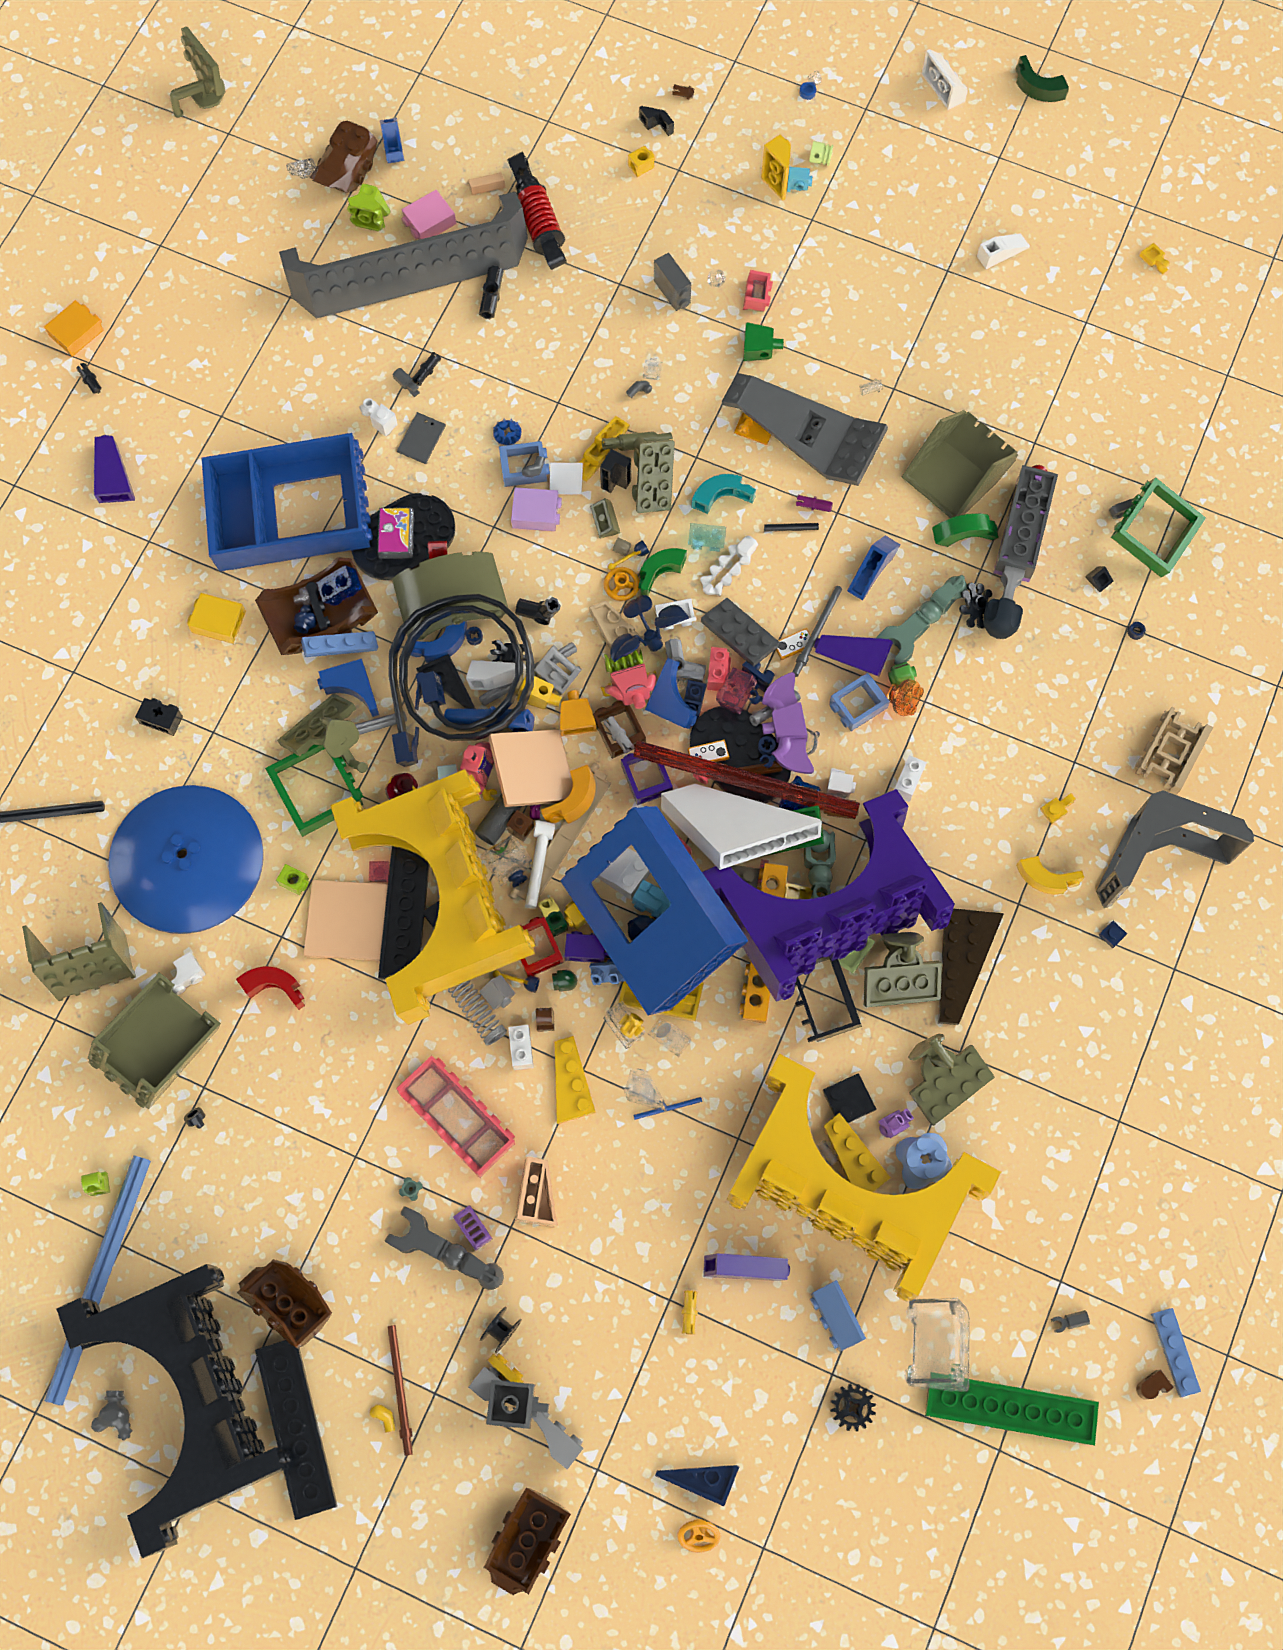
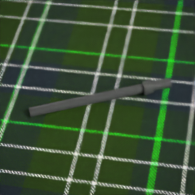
[792,586,842,677]

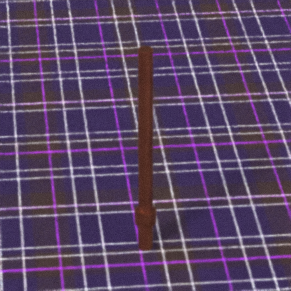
[387,1325,413,1456]

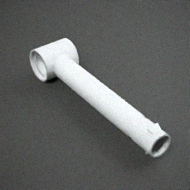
[525,820,555,909]

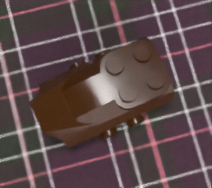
[310,121,377,193]
[236,1259,332,1348]
[484,1487,571,1596]

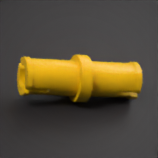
[681,1290,698,1335]

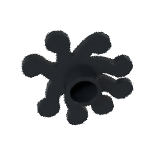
[959,582,993,629]

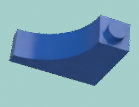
[847,535,901,600]
[317,658,379,717]
[645,658,697,729]

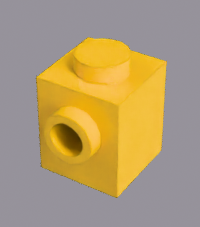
[564,901,587,930]

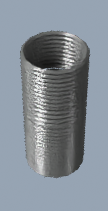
[475,794,522,846]

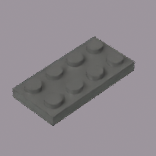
[701,598,780,667]

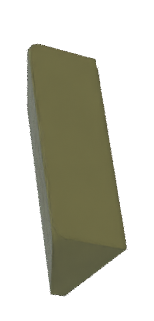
[590,498,620,538]

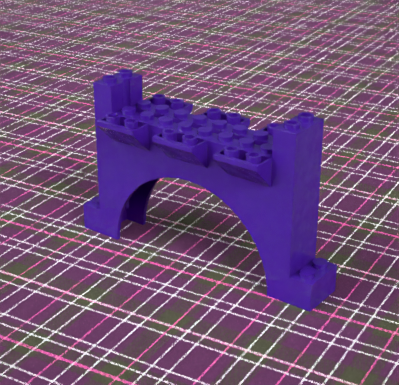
[702,789,955,1002]

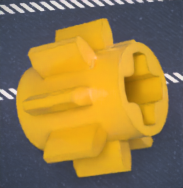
[619,1013,644,1038]

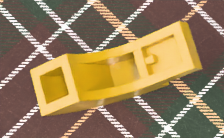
[1016,856,1085,895]

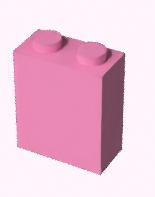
[401,190,456,240]

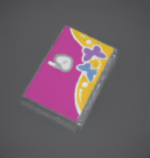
[378,508,415,558]

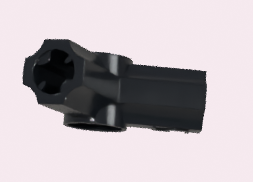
[515,597,561,625]

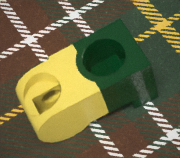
[538,897,568,937]

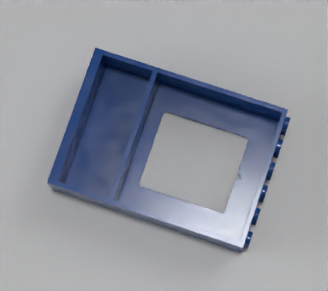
[201,433,372,572]
[560,806,749,1016]

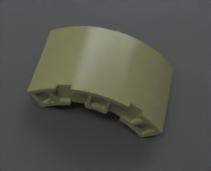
[392,552,508,640]

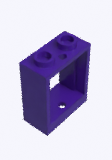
[621,747,673,806]

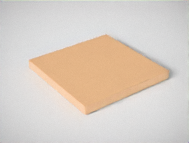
[488,730,573,807]
[304,880,388,961]

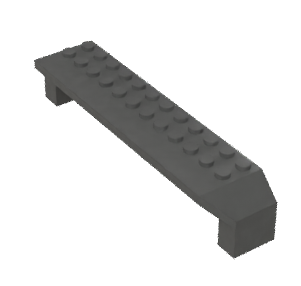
[279,192,528,318]

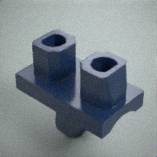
[739,661,775,693]

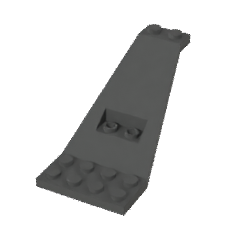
[722,373,888,486]

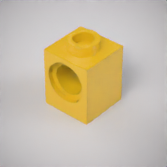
[628,145,655,177]

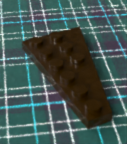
[938,908,1004,1025]

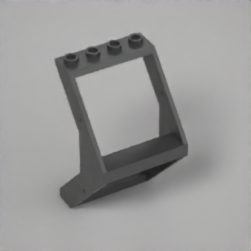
[1096,790,1254,909]

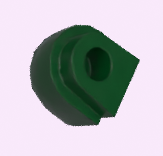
[552,970,578,992]

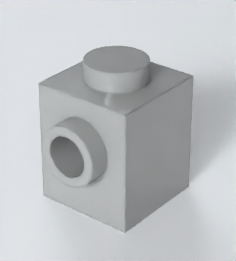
[479,975,516,1010]

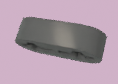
[1109,499,1144,519]

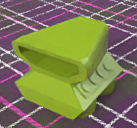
[347,184,391,232]

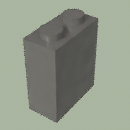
[654,252,691,311]

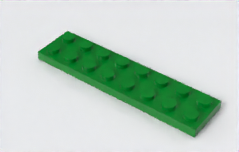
[925,1372,1099,1446]

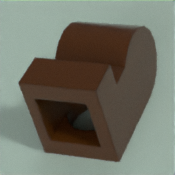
[536,1007,555,1032]
[1136,1369,1174,1399]

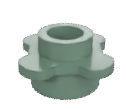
[399,1177,423,1201]

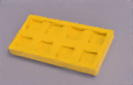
[618,981,704,1022]

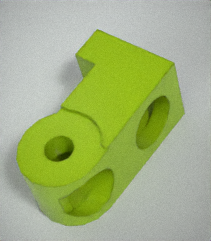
[81,1172,110,1196]

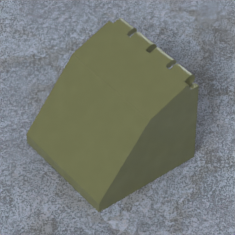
[902,410,1018,518]

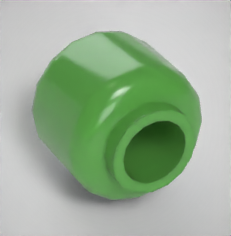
[888,662,917,689]

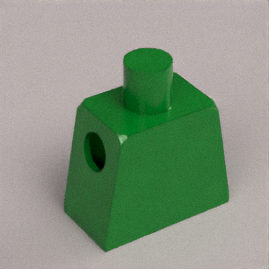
[743,322,784,361]

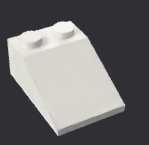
[597,848,650,900]

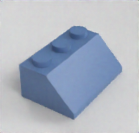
[810,1280,866,1352]

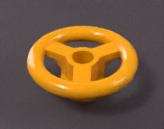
[603,567,640,601]
[677,1519,720,1552]

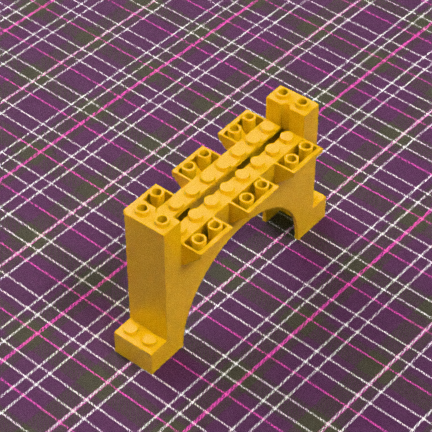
[330,769,536,1025]
[727,1053,1001,1301]

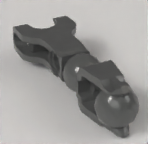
[385,1206,504,1290]

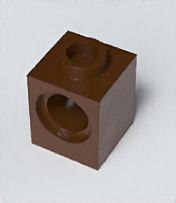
[506,810,534,842]

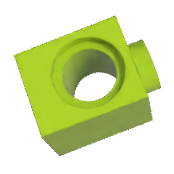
[276,864,309,895]

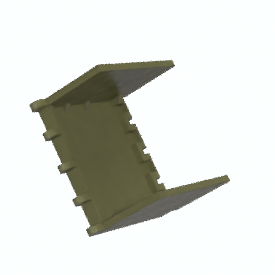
[22,902,136,1001]

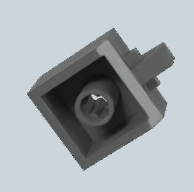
[486,1380,549,1429]

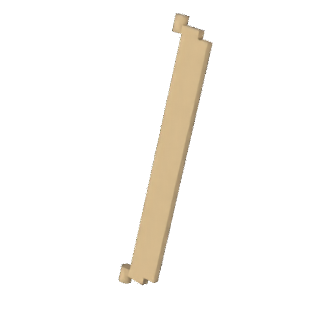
[508,762,611,901]

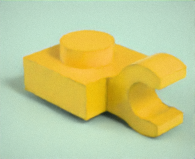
[1140,243,1170,274]
[1040,793,1076,824]

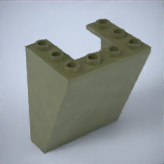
[87,972,221,1110]

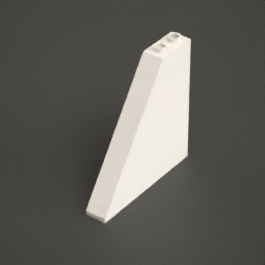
[661,784,822,870]

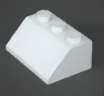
[922,49,968,110]

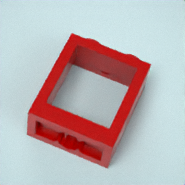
[520,917,564,977]

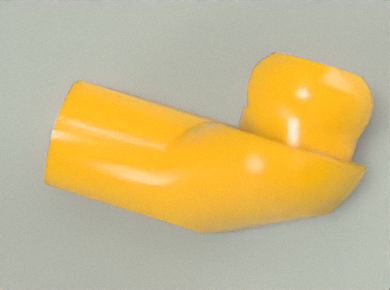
[370,1405,396,1433]

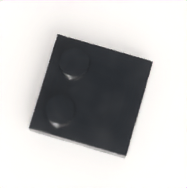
[822,1073,877,1123]

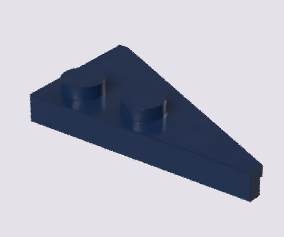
[655,1465,740,1506]

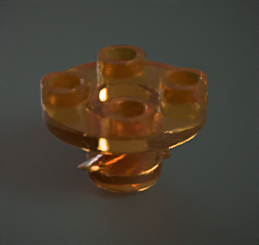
[887,679,924,716]

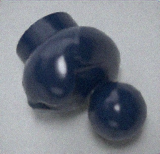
[294,605,317,634]

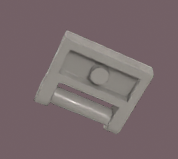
[534,645,582,695]

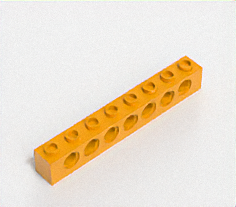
[739,863,788,1023]

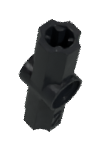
[479,266,504,319]

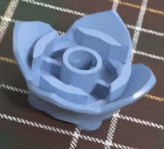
[896,1133,952,1189]

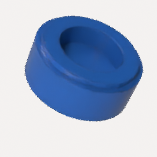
[799,82,816,100]

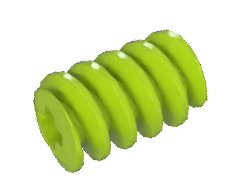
[604,649,643,674]

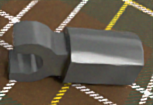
[393,368,420,397]
[1051,1310,1090,1333]

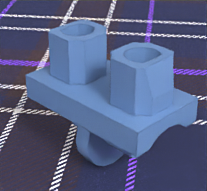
[589,959,625,985]

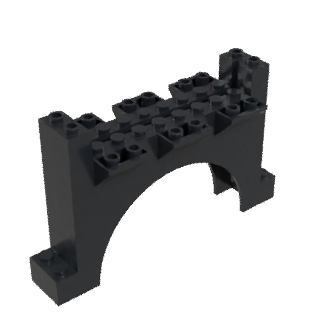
[56,1264,292,1559]

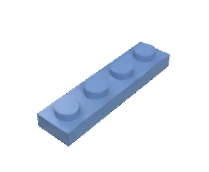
[301,631,378,657]
[1151,1308,1201,1397]

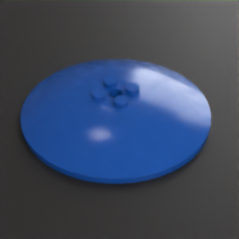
[108,785,264,934]

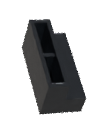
[600,449,631,493]

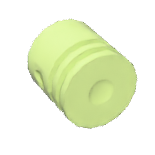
[809,141,834,166]

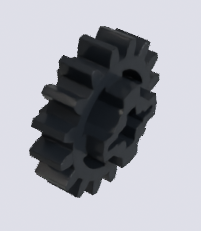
[830,1384,876,1432]

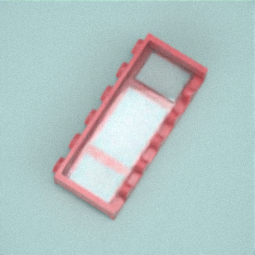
[396,1055,515,1179]

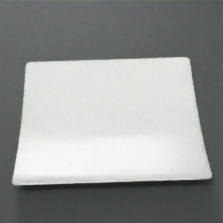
[549,462,583,494]

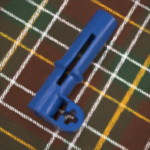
[444,706,535,732]

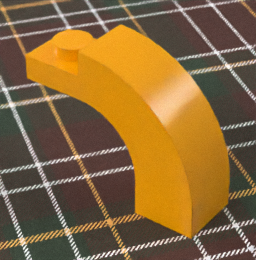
[541,765,596,824]

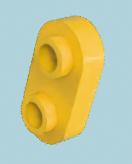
[488,1353,524,1383]

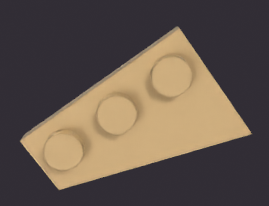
[589,601,644,650]

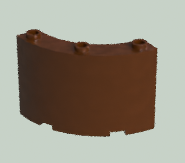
[255,557,378,655]

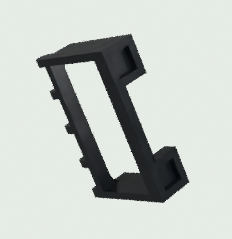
[795,956,862,1042]

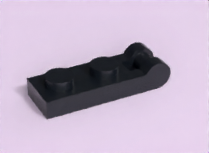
[306,582,331,631]

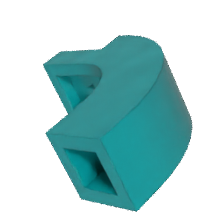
[691,474,756,514]

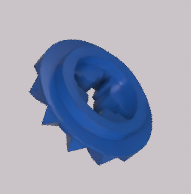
[493,419,522,445]

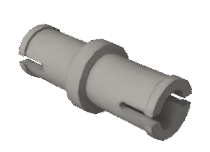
[604,716,634,753]

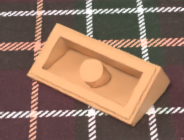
[468,173,505,195]

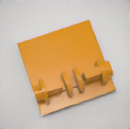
[734,412,771,445]

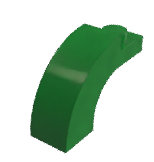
[638,548,687,596]

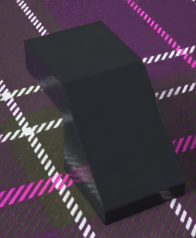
[639,106,674,136]

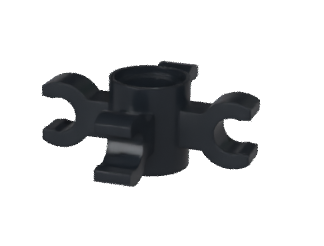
[490,640,526,666]

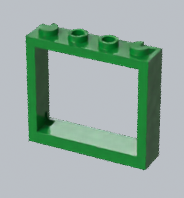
[1111,477,1206,578]
[265,744,364,837]

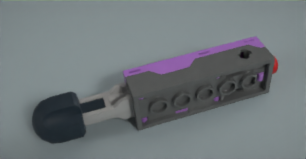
[983,465,1058,639]

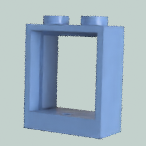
[499,441,550,487]
[829,673,890,731]

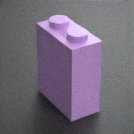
[511,487,562,531]

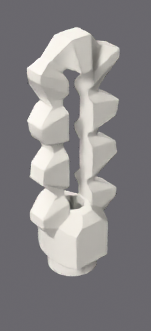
[700,535,758,596]

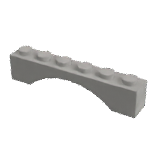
[468,1366,584,1470]

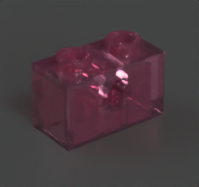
[716,667,757,714]

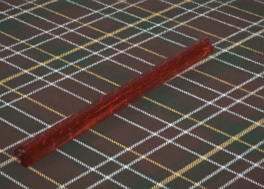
[633,740,860,819]

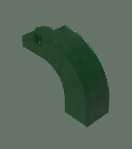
[1016,55,1069,102]

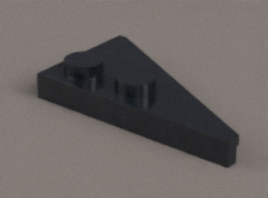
[416,654,476,709]

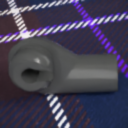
[626,381,652,398]

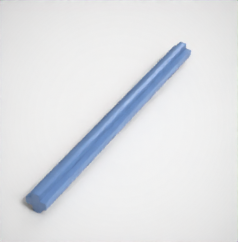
[44,1155,151,1406]

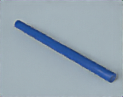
[634,1097,702,1120]

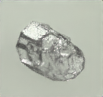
[286,158,316,179]

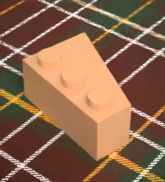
[515,1157,558,1227]

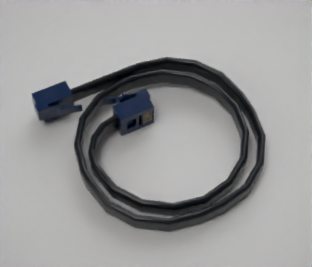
[388,594,534,767]

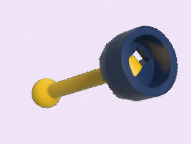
[608,540,649,570]
[492,970,540,993]

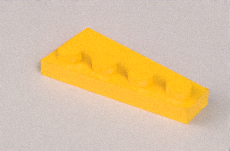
[554,1036,596,1124]
[823,1113,891,1192]

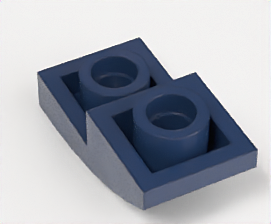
[684,680,707,720]

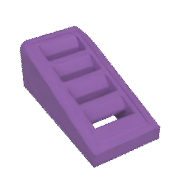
[453,1205,493,1251]

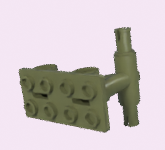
[602,432,675,513]

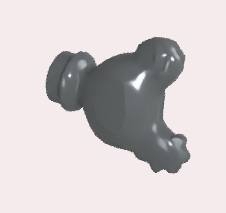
[91,1391,133,1441]

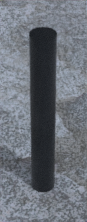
[764,523,819,532]

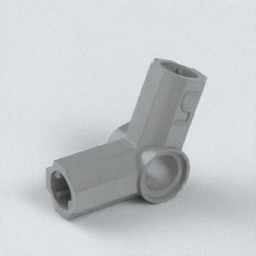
[665,639,706,682]

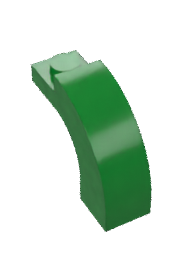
[932,513,999,547]

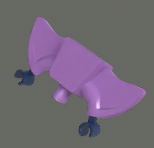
[748,672,814,774]

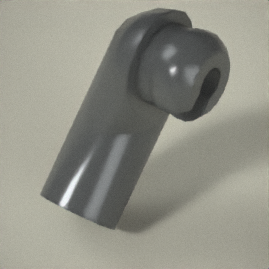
[522,456,545,478]

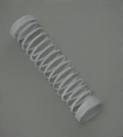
[448,980,507,1045]

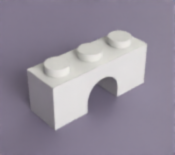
[139,952,206,995]

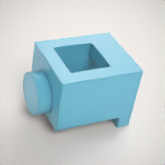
[787,167,813,192]

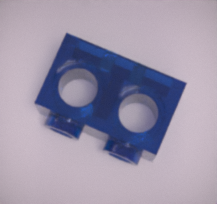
[317,566,362,606]

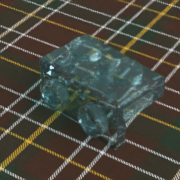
[688,523,727,552]

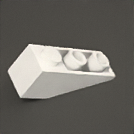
[977,233,1030,269]
[466,660,526,691]

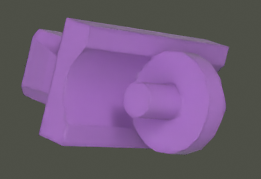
[878,1109,914,1138]

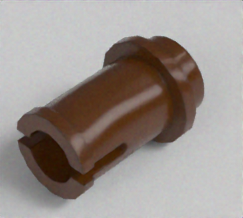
[672,84,694,100]

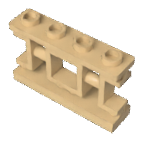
[1135,707,1214,795]

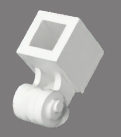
[359,398,398,436]

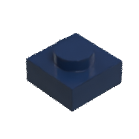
[1099,920,1127,949]

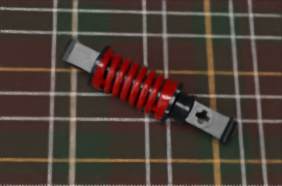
[507,151,567,270]

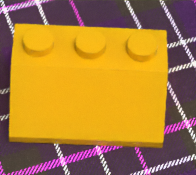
[761,134,791,200]

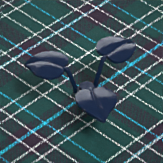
[610,595,689,663]

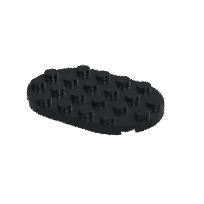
[351,493,456,580]
[690,705,791,804]

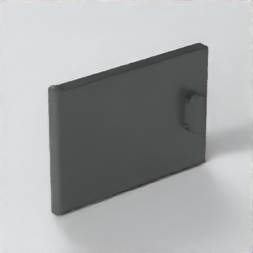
[396,412,446,464]

